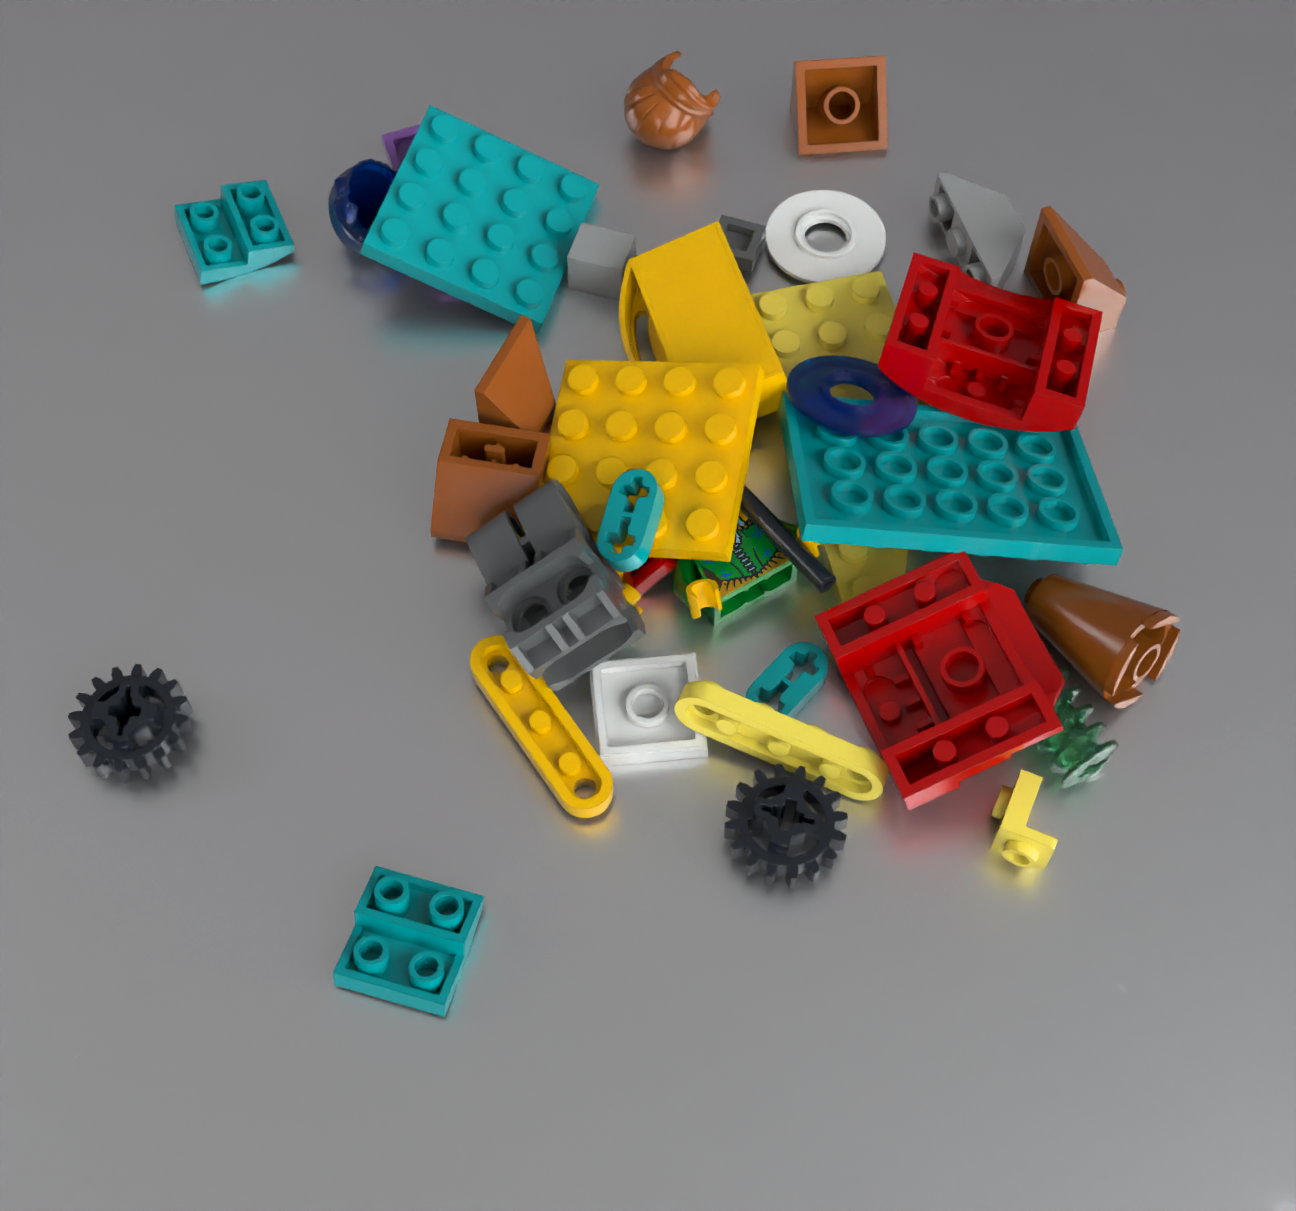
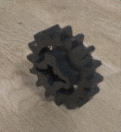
[68,664,194,783]
[724,764,848,889]

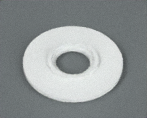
[765,190,886,283]

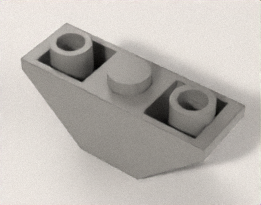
[929,172,1026,289]

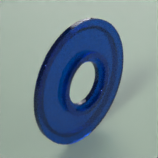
[786,355,917,437]

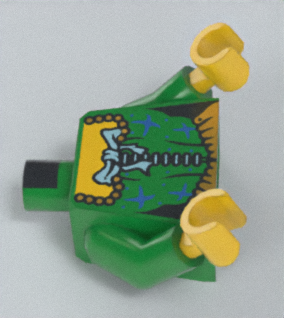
[673,510,834,626]

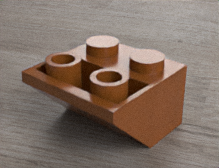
[430,418,551,543]

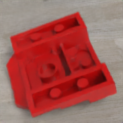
[877,252,1103,432]
[814,551,1065,811]

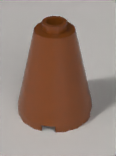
[1024,574,1180,708]

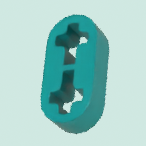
[597,469,665,572]
[745,642,828,718]

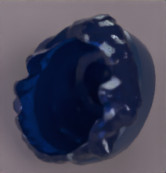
[328,159,397,253]

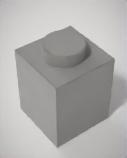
[567,222,638,300]

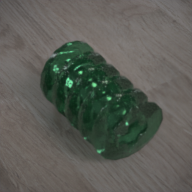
[1037,668,1119,789]

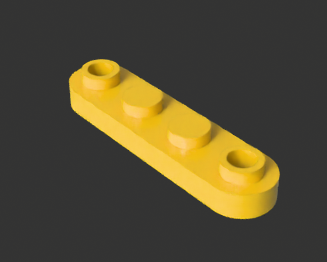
[470,635,613,818]

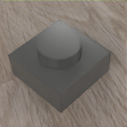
[719,215,766,273]

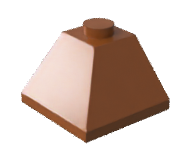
[1024,206,1127,333]
[474,315,556,434]

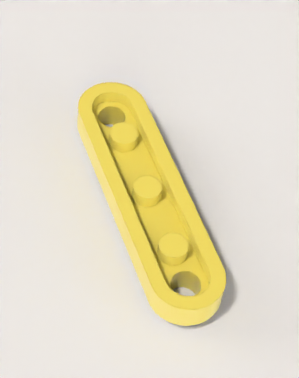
[674,680,889,801]

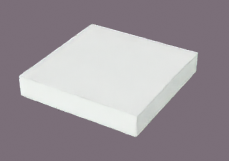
[589,652,708,766]

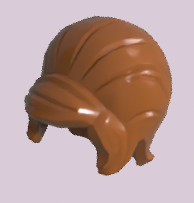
[624,51,721,151]

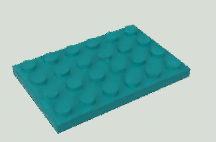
[778,392,1123,566]

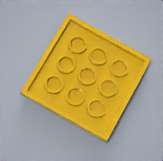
[543,360,764,562]

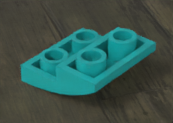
[174,180,294,285]
[333,866,484,1017]

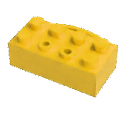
[619,220,792,419]

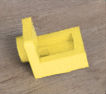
[990,769,1058,869]

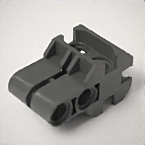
[466,478,646,692]

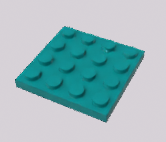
[360,105,599,334]

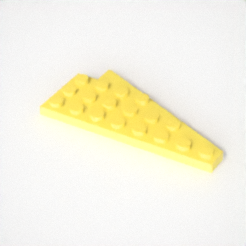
[751,271,927,605]

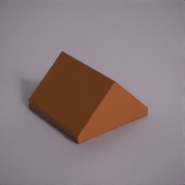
[790,56,888,155]

